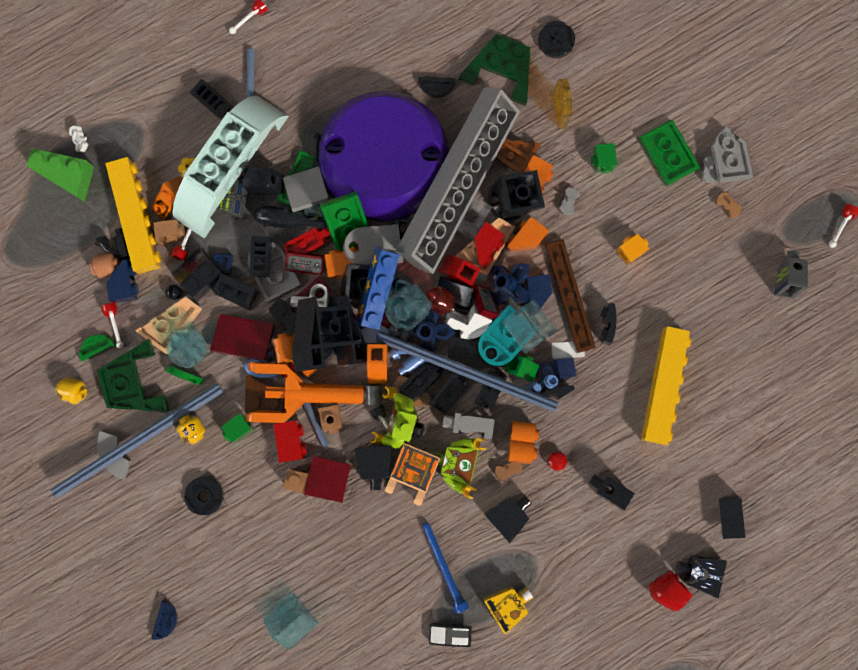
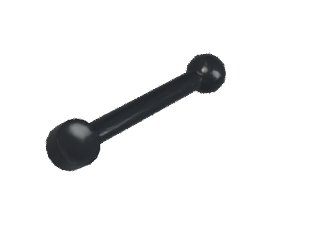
[312,133,321,168]

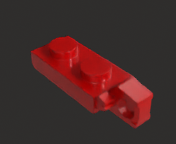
[282,227,332,254]

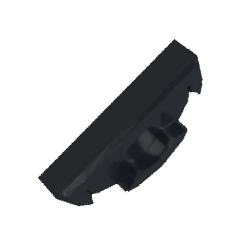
[418,77,455,98]

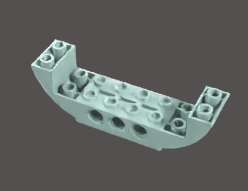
[173,96,289,238]

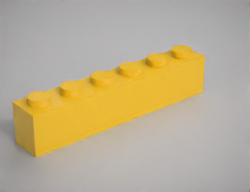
[105,157,162,274]
[641,326,691,445]

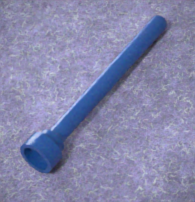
[422,522,470,614]

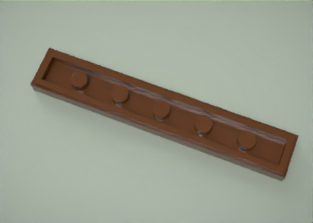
[545,239,596,353]

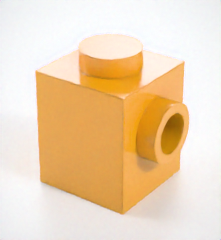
[616,234,649,265]

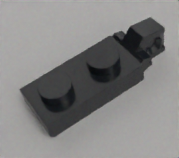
[399,362,443,402]

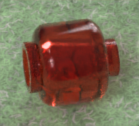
[426,286,455,315]

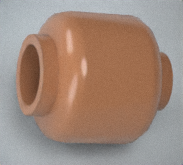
[90,252,120,278]

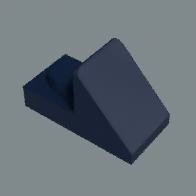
[536,358,576,383]

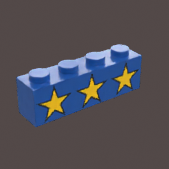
[356,246,399,330]

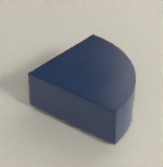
[213,253,233,275]

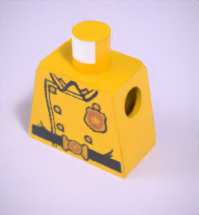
[483,586,533,634]

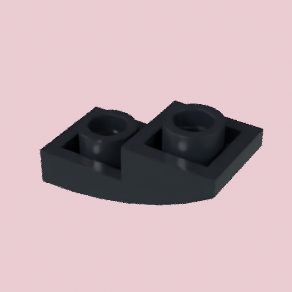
[435,276,474,307]
[600,303,617,346]

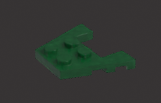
[459,34,530,106]
[97,339,169,413]

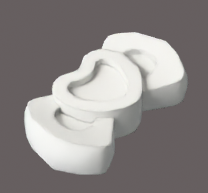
[69,125,88,153]

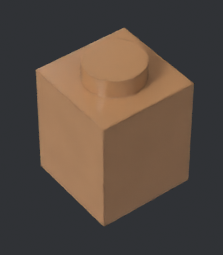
[283,468,309,493]

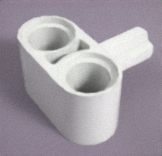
[290,284,330,308]

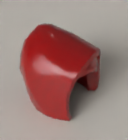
[648,570,693,612]

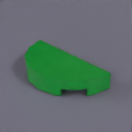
[78,334,116,362]
[165,364,203,385]

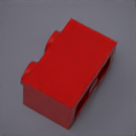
[273,420,307,463]

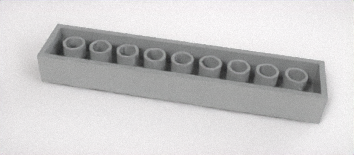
[396,87,520,274]

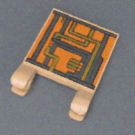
[385,443,441,506]

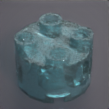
[385,284,432,331]
[166,326,207,368]

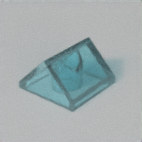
[502,300,557,354]
[263,593,318,650]

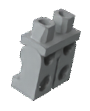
[443,413,495,439]

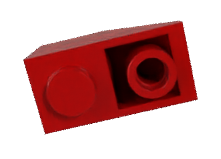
[474,222,505,269]
[438,254,481,287]

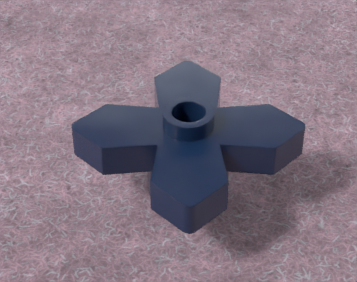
[492,263,529,304]
[410,304,456,352]

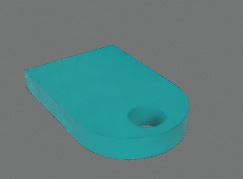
[478,305,538,366]

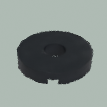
[184,476,224,515]

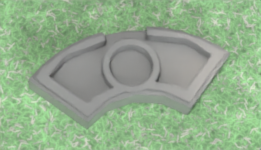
[97,431,131,480]

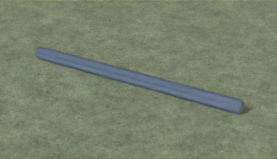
[375,331,558,411]
[51,384,223,497]

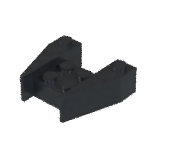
[292,295,367,372]

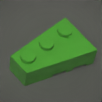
[27,148,94,202]

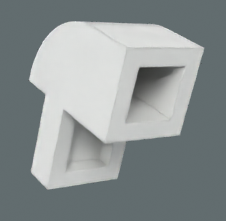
[446,304,492,339]

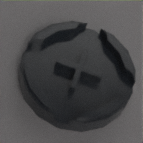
[538,21,575,58]

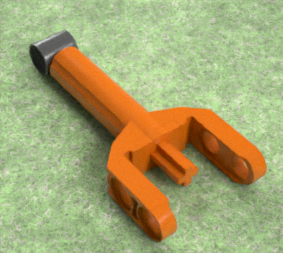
[246,362,382,423]

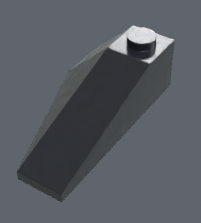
[340,264,421,305]

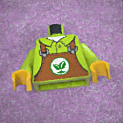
[370,387,417,448]
[433,438,486,499]

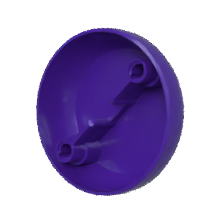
[319,91,449,221]

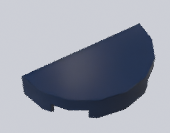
[151,599,178,640]

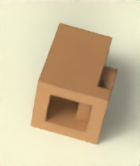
[153,219,185,245]
[318,405,343,434]

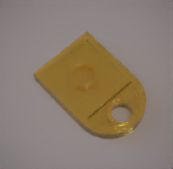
[553,78,572,130]

